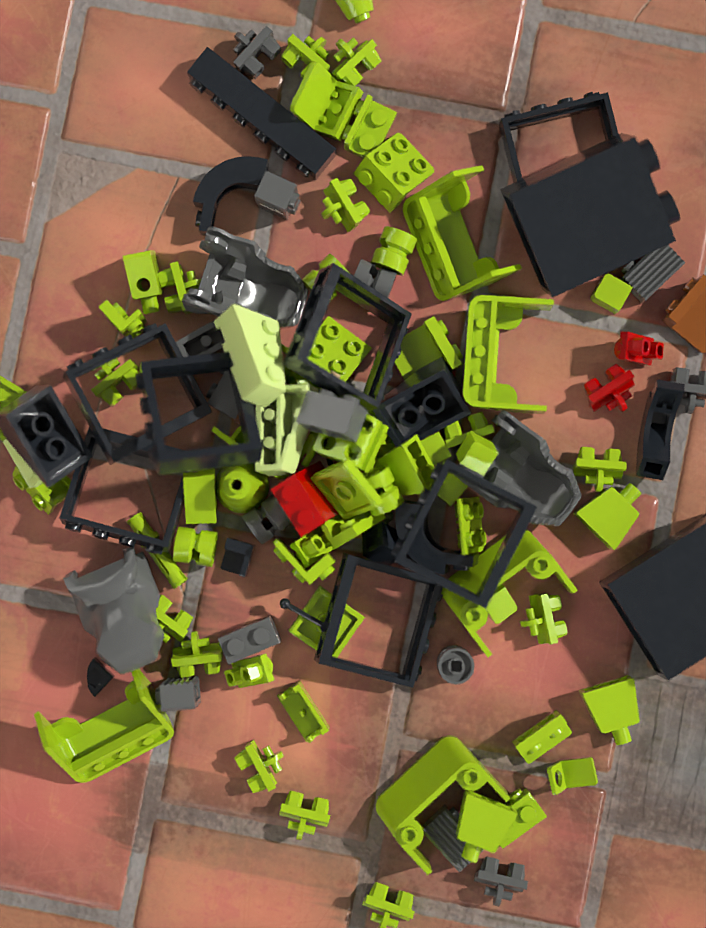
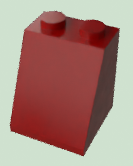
[271,461,339,537]

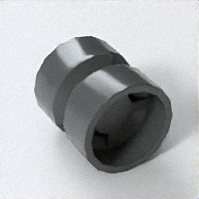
[354,259,397,298]
[242,494,292,545]
[436,645,475,685]

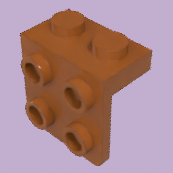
[662,274,706,353]

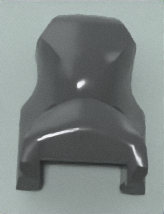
[182,227,308,329]
[455,409,582,526]
[63,547,164,674]

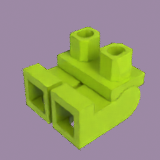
[312,414,389,473]

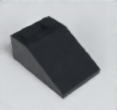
[373,356,471,446]
[0,385,93,487]

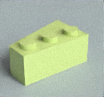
[214,304,286,407]
[255,383,319,476]

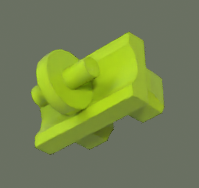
[281,34,330,78]
[330,38,382,86]
[321,178,370,233]
[158,261,201,314]
[91,359,139,406]
[444,412,495,448]
[572,447,626,492]
[290,525,334,568]
[156,594,193,643]
[520,594,568,644]
[171,631,223,678]
[224,654,274,688]
[234,740,284,793]
[279,791,330,840]
[362,882,415,928]

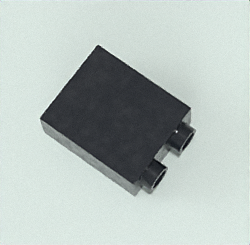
[500,133,680,298]
[599,515,706,681]

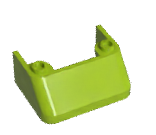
[403,165,522,301]
[463,295,554,414]
[441,529,578,657]
[34,668,174,783]
[376,735,510,875]

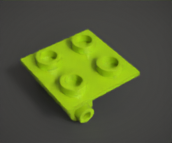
[308,316,372,383]
[454,497,487,555]

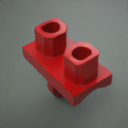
[614,331,664,366]
[584,364,635,412]

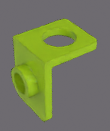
[547,757,598,795]

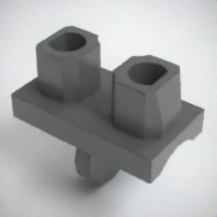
[233,26,281,79]
[670,367,706,414]
[474,857,528,907]

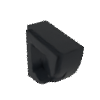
[87,658,115,697]

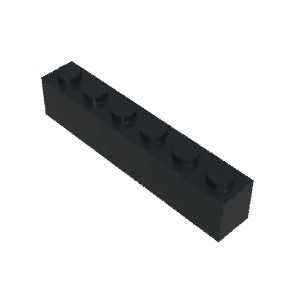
[187,47,336,180]

